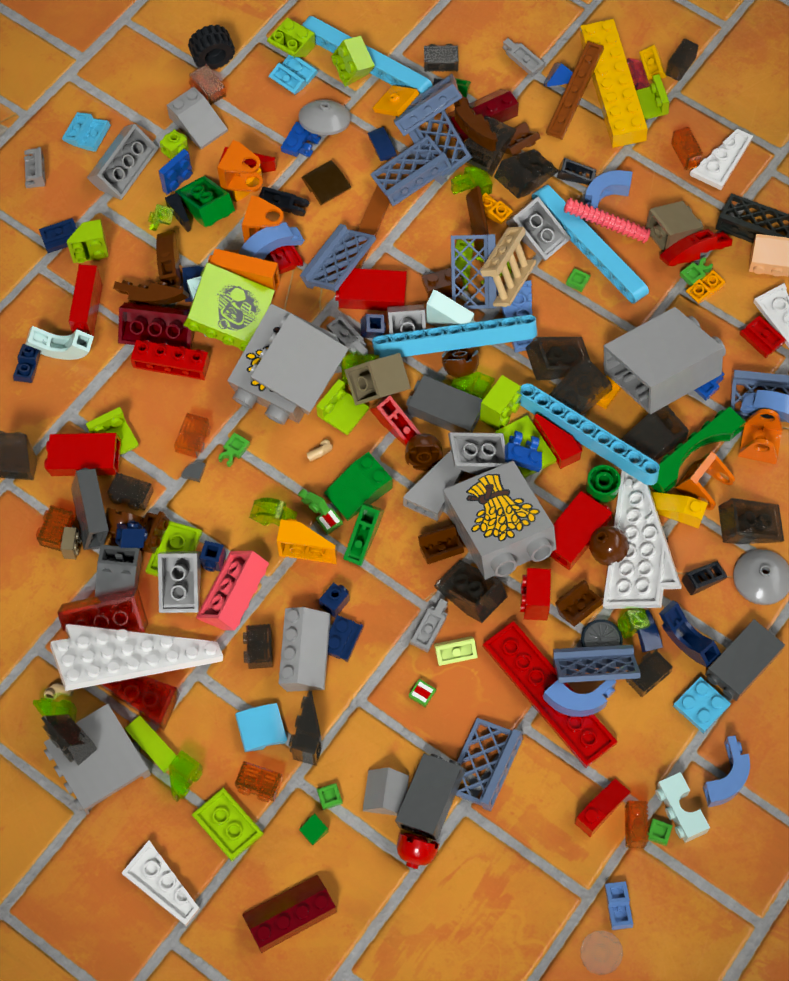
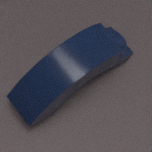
[659,600,721,668]

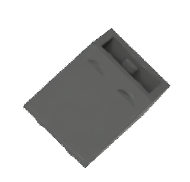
[94,545,143,612]

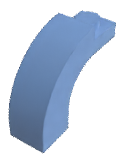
[584,170,633,209]
[238,222,305,260]
[740,390,789,423]
[543,680,616,717]
[703,736,750,807]

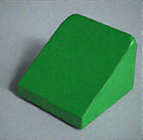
[455,78,471,98]
[299,814,329,845]

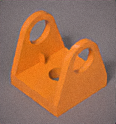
[217,140,263,192]
[242,195,284,243]
[738,409,783,464]
[675,451,735,510]

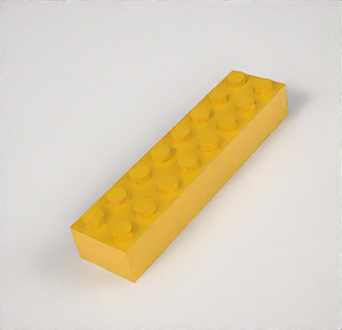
[580,19,648,148]

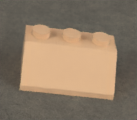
[749,234,789,277]

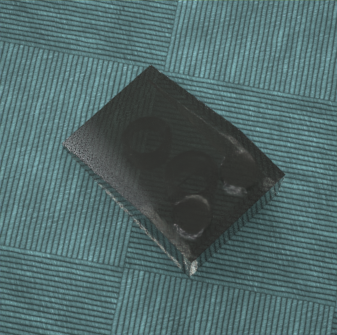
[526,337,593,380]
[549,357,612,416]
[718,498,784,544]
[434,560,508,623]

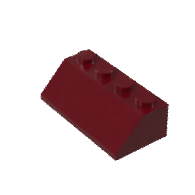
[444,89,519,141]
[118,302,195,349]
[242,875,337,953]

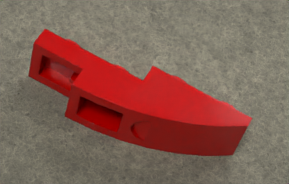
[659,229,733,266]

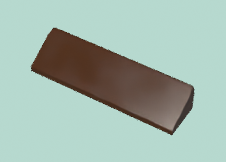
[466,186,489,256]

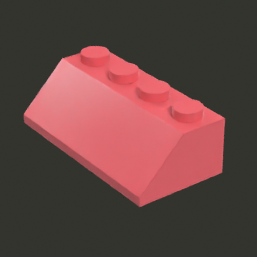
[196,551,269,631]

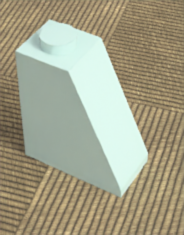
[426,289,476,327]

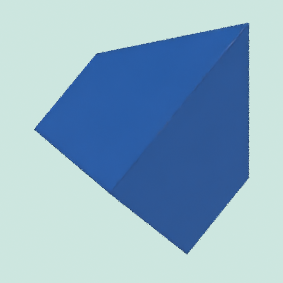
[544,63,573,87]

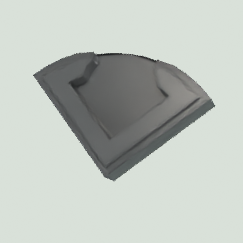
[181,462,206,482]

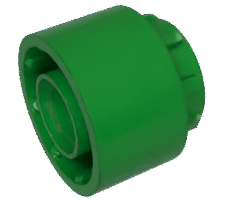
[586,465,621,503]

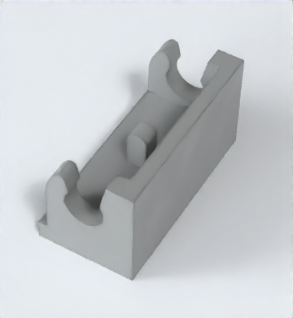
[24,147,45,188]

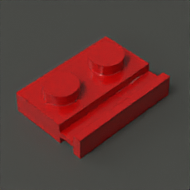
[268,245,303,274]
[740,315,786,358]

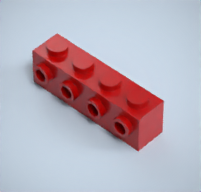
[131,340,210,380]

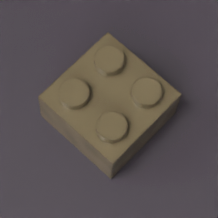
[60,527,81,560]

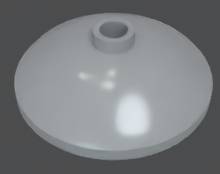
[298,99,351,135]
[733,549,789,605]

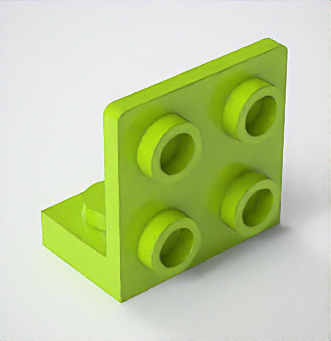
[636,74,669,120]
[316,379,369,435]
[86,407,139,456]

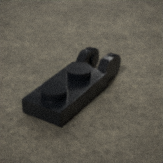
[259,187,309,216]

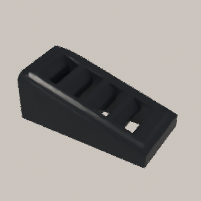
[557,158,597,185]
[165,193,191,232]
[682,561,727,595]

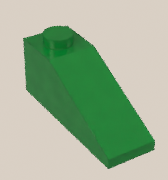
[343,503,385,566]

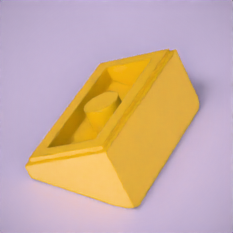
[639,45,667,80]

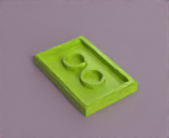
[495,415,557,478]
[145,521,203,577]
[192,787,264,862]

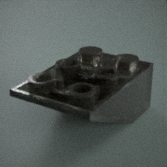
[457,115,516,177]
[494,149,558,199]
[620,405,689,461]
[0,431,37,480]
[289,691,322,766]
[41,714,97,766]

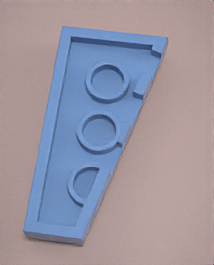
[496,280,533,353]

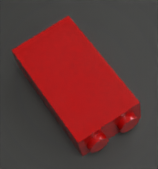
[69,264,103,338]
[335,268,407,311]
[44,433,121,476]
[550,491,613,570]

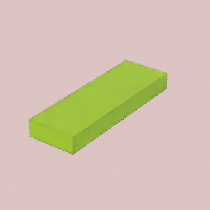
[455,240,474,291]
[124,715,180,773]

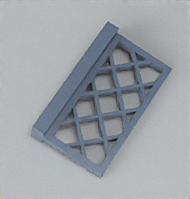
[394,74,463,136]
[408,109,473,185]
[370,135,452,206]
[300,224,376,291]
[450,234,497,309]
[730,370,789,422]
[553,645,640,683]
[456,718,523,812]

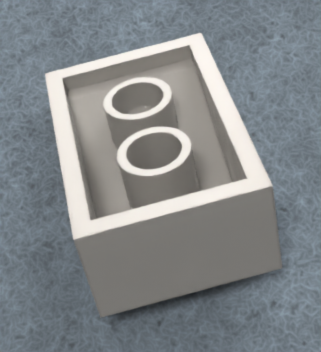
[167,87,228,149]
[506,197,571,261]
[448,432,506,475]
[158,551,201,613]

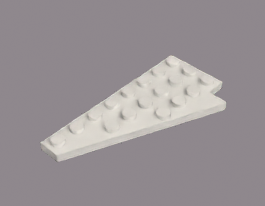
[603,470,682,609]
[50,624,223,691]

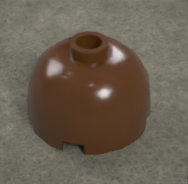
[441,348,479,380]
[405,433,443,471]
[105,508,145,539]
[589,525,629,566]

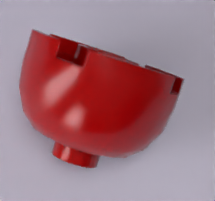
[397,832,440,869]

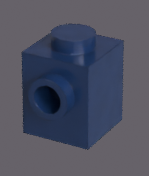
[360,314,386,338]
[115,521,147,548]
[199,541,226,572]
[319,582,350,618]

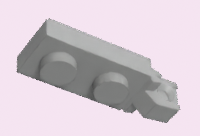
[502,38,544,77]
[326,316,369,360]
[410,599,448,653]

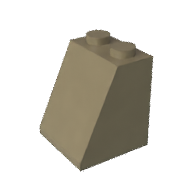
[645,201,703,252]
[344,353,411,406]

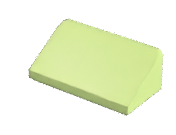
[434,636,478,666]

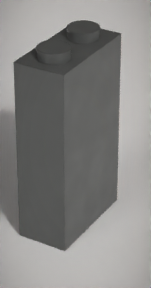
[406,375,483,433]
[71,468,109,550]
[705,619,785,701]
[395,754,465,841]

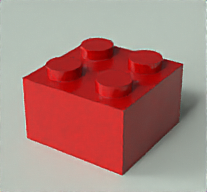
[520,568,551,621]

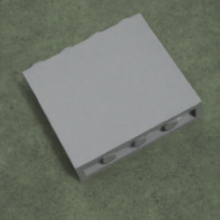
[249,313,349,415]
[44,704,151,815]

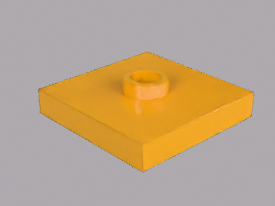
[373,85,419,117]

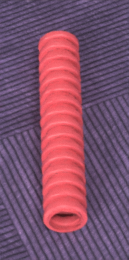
[564,197,651,244]

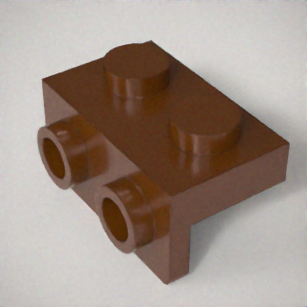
[497,122,540,156]
[421,268,463,300]
[140,511,169,554]
[418,525,464,564]
[555,580,603,627]

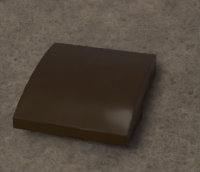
[301,160,351,205]

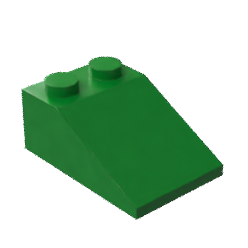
[175,175,235,227]
[324,452,393,521]

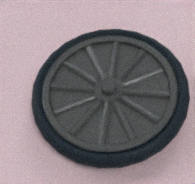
[581,619,623,647]

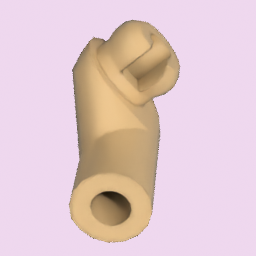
[307,439,332,462]
[44,683,74,701]

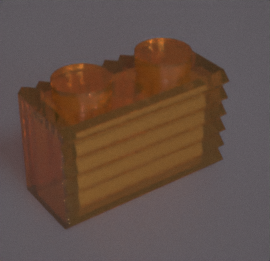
[189,64,226,105]
[671,127,703,170]
[174,413,211,458]
[36,505,75,551]
[235,761,283,802]
[625,801,649,848]

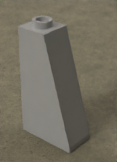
[403,450,465,521]

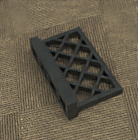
[716,193,789,243]

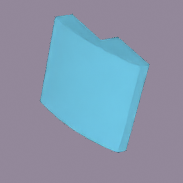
[269,55,318,95]
[62,112,111,152]
[235,703,287,752]

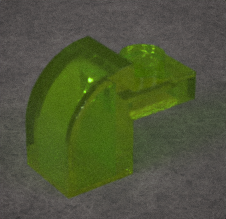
[451,167,492,195]
[249,498,297,526]

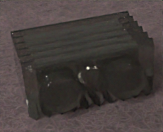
[666,39,699,81]
[424,44,459,72]
[107,472,154,510]
[243,624,273,669]
[626,650,673,697]

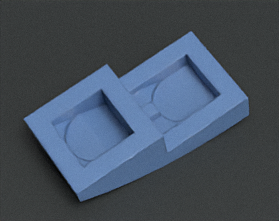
[605,881,633,930]

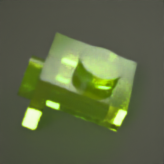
[148,204,174,231]
[617,608,650,639]

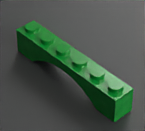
[648,407,746,493]

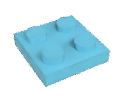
[673,677,731,734]

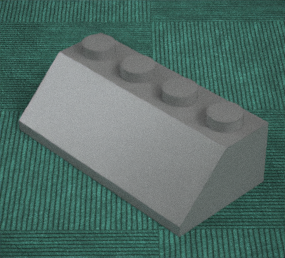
[87,124,159,200]
[278,607,331,692]

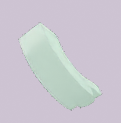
[25,326,94,360]

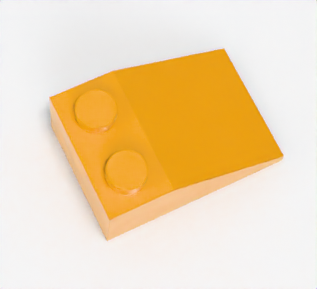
[277,519,337,564]

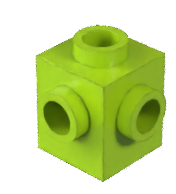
[159,129,189,159]

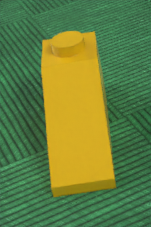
[651,492,708,529]

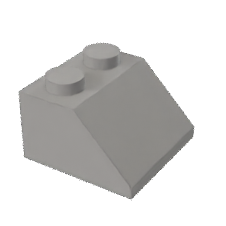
[387,304,426,334]

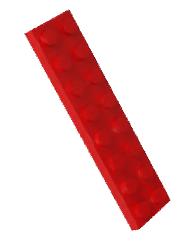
[482,621,618,768]

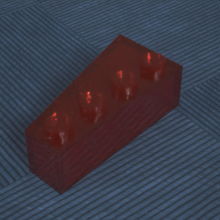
[57,587,148,632]
[99,676,180,731]

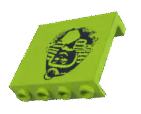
[183,262,275,352]

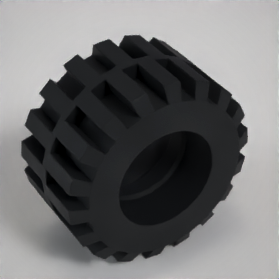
[188,25,235,70]

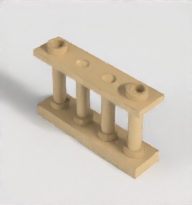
[480,227,537,307]

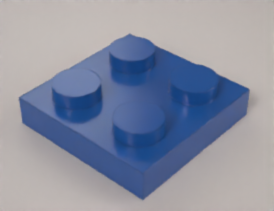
[159,149,193,195]

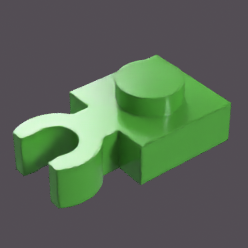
[679,257,713,286]
[218,432,250,467]
[297,489,330,515]

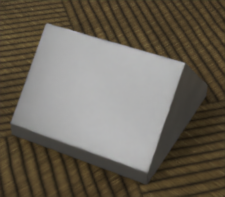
[363,767,409,816]

